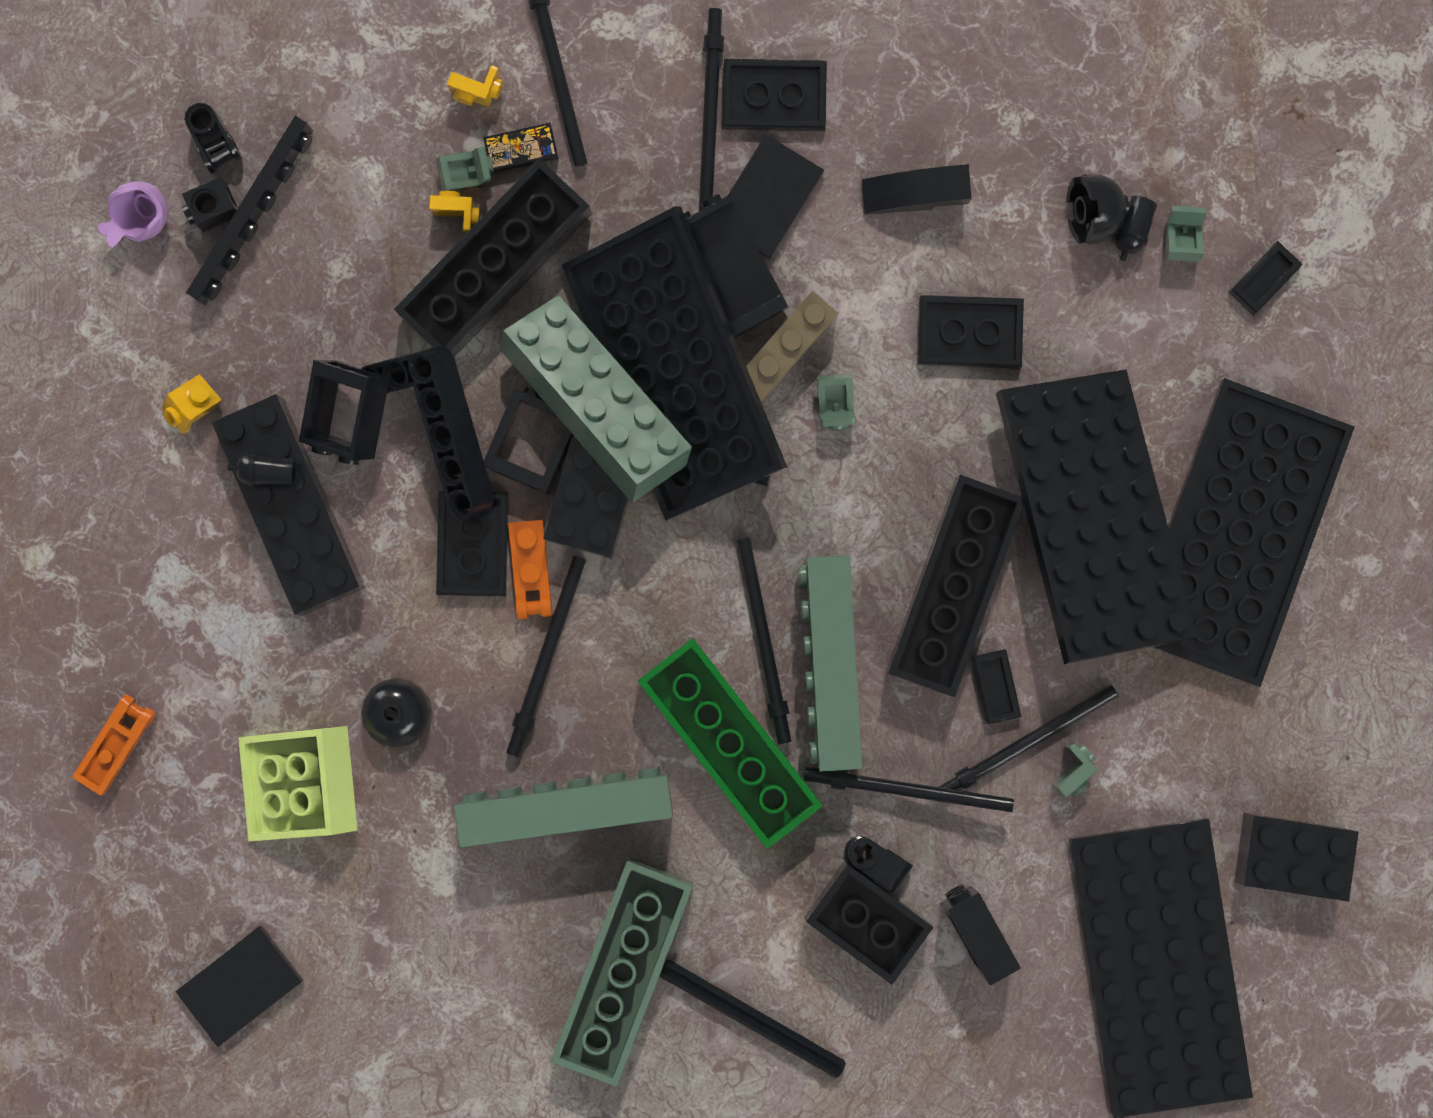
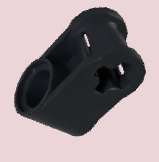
[184,103,242,174]
[844,836,913,895]

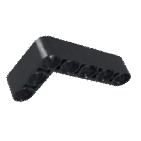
[361,346,494,520]

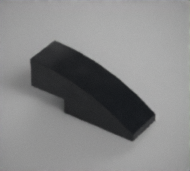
[862,164,972,215]

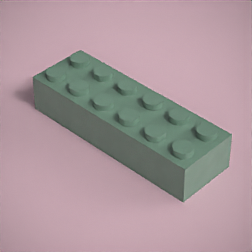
[501,295,692,503]
[798,555,862,771]
[454,767,673,848]
[551,857,693,1087]

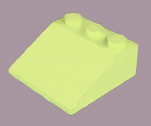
[238,726,358,842]

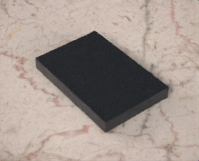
[723,59,827,131]
[728,134,824,259]
[917,295,1024,369]
[436,491,509,596]
[175,925,304,1047]

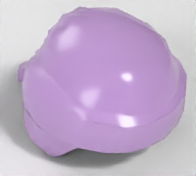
[98,181,168,248]

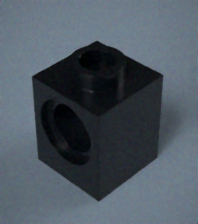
[182,177,238,232]

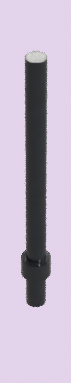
[528,0,588,167]
[699,8,724,211]
[737,538,792,745]
[506,555,586,757]
[939,685,1119,791]
[804,767,1014,813]

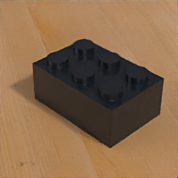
[543,437,629,559]
[1234,813,1359,902]
[804,861,934,985]

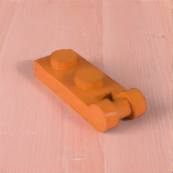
[508,520,553,620]
[71,694,157,796]

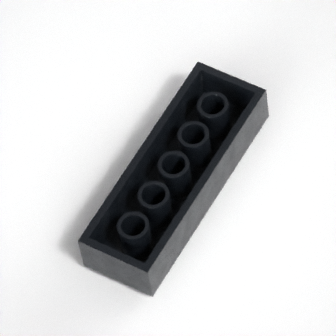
[394,158,592,357]
[211,394,366,616]
[885,475,1024,697]

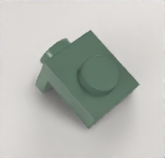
[436,147,493,191]
[1165,205,1206,262]
[817,374,856,430]
[1052,742,1098,798]

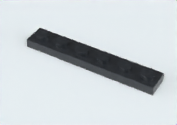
[186,116,313,305]

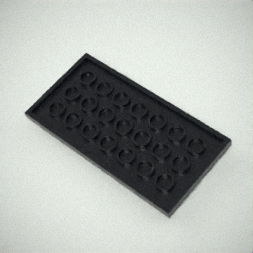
[562,206,787,520]
[996,369,1197,665]
[1152,378,1355,687]
[1069,818,1253,1118]

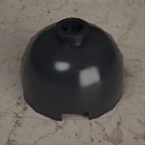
[1066,174,1130,244]
[361,678,432,748]

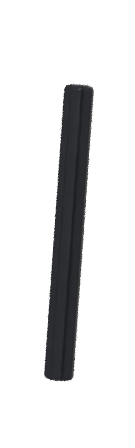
[659,959,846,1078]

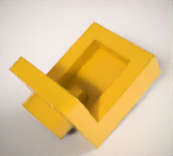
[447,65,504,107]
[429,191,481,234]
[161,374,222,434]

